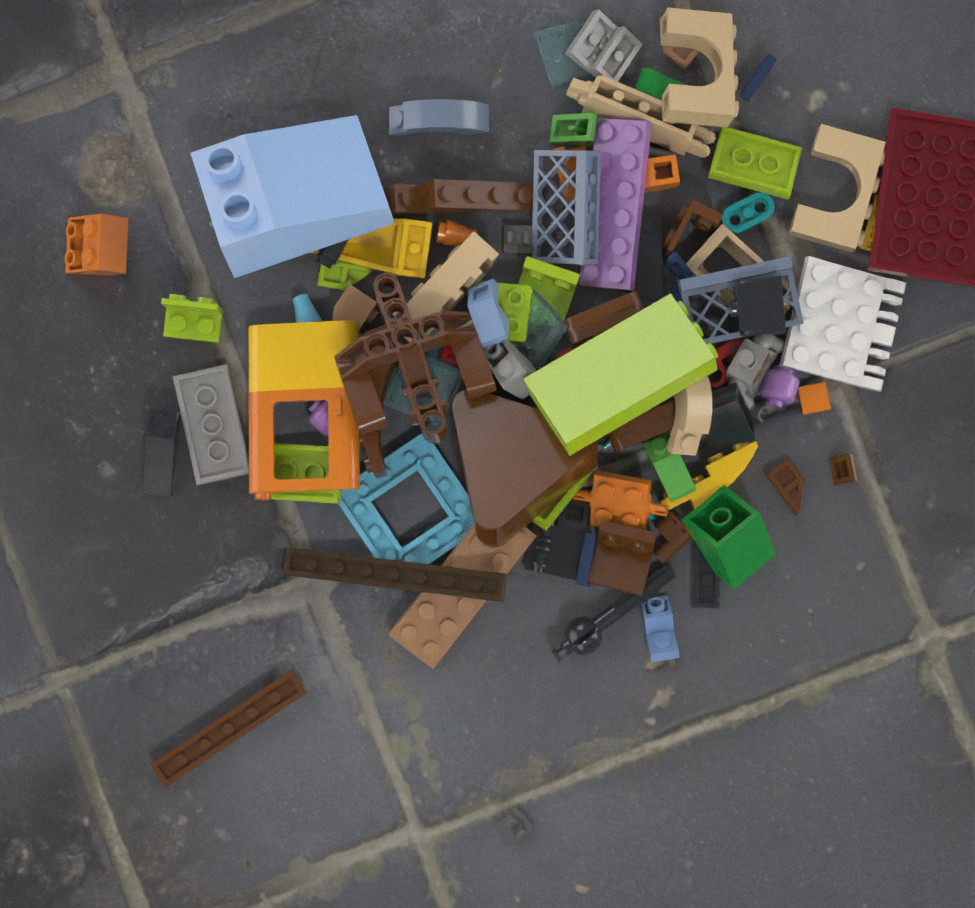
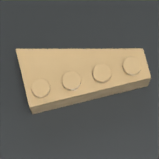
[392,231,499,342]

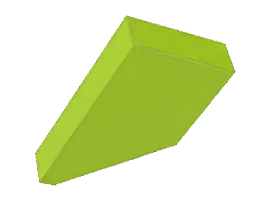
[317,261,373,291]

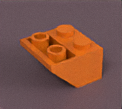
[65,214,129,275]

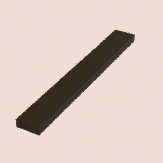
[283,547,508,603]

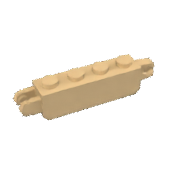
[566,76,716,158]

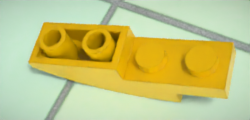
[659,441,758,510]

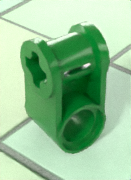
[634,68,684,101]

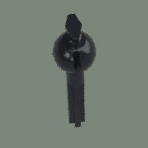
[551,563,676,662]

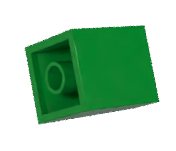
[682,485,776,589]

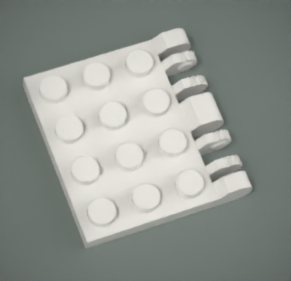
[780,256,906,392]

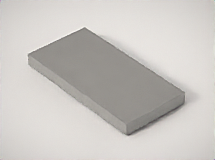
[173,364,249,486]

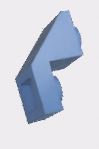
[468,279,509,348]
[641,595,679,662]

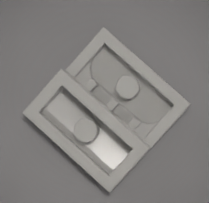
[565,9,643,82]

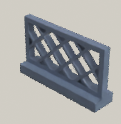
[532,150,601,265]
[678,256,804,344]

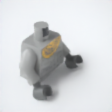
[726,334,785,422]

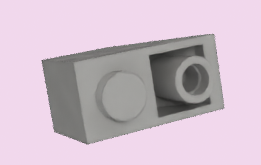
[483,339,536,400]

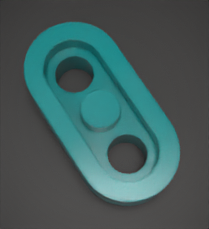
[721,192,775,234]

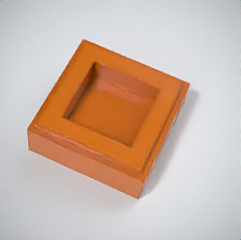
[797,382,831,415]

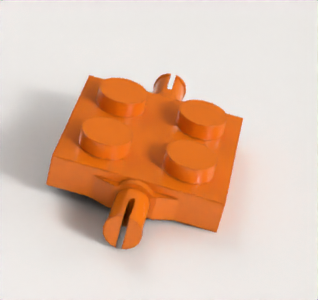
[573,470,669,531]

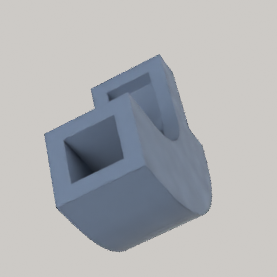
[389,99,489,136]

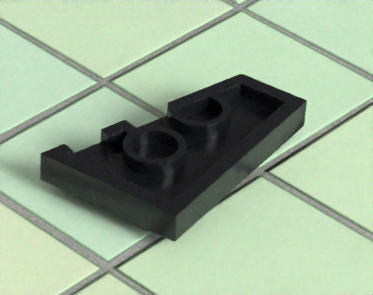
[616,210,663,302]

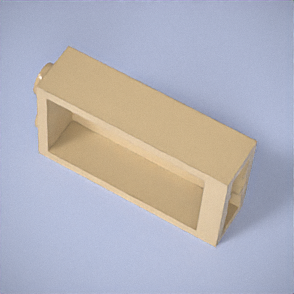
[686,224,792,313]

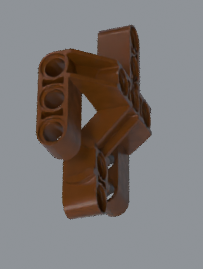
[334,273,496,444]
[562,291,716,453]

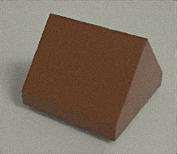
[829,453,859,485]

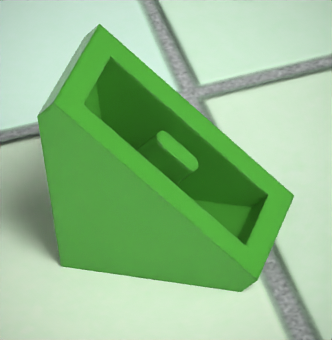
[550,113,597,148]

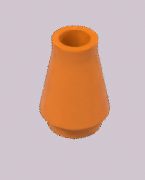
[435,219,477,246]

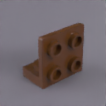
[663,199,723,258]
[588,520,657,596]

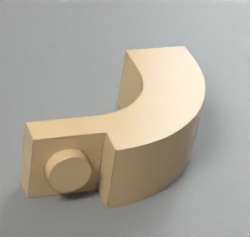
[667,376,712,456]

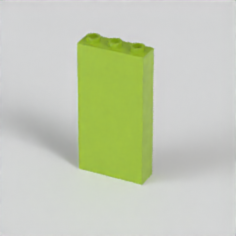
[523,294,718,456]

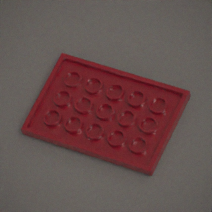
[868,108,975,288]

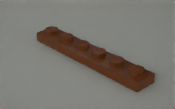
[150,670,307,788]

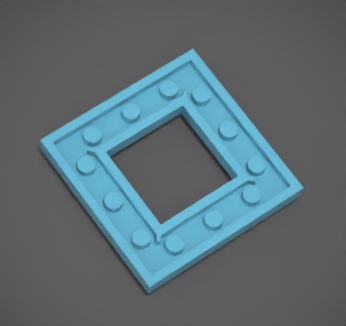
[339,433,474,564]

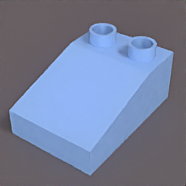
[191,115,395,278]

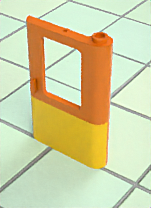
[248,320,360,500]

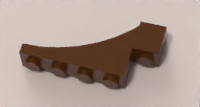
[383,179,533,218]
[359,325,404,479]

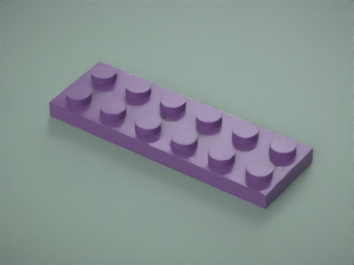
[579,118,652,291]

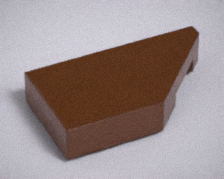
[765,458,805,516]

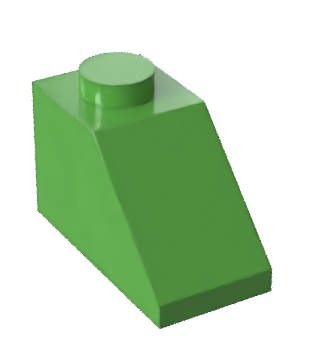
[642,432,696,502]

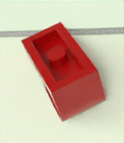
[710,338,743,390]

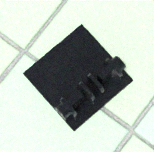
[524,522,590,580]

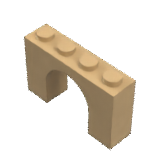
[660,7,739,127]
[788,124,886,253]

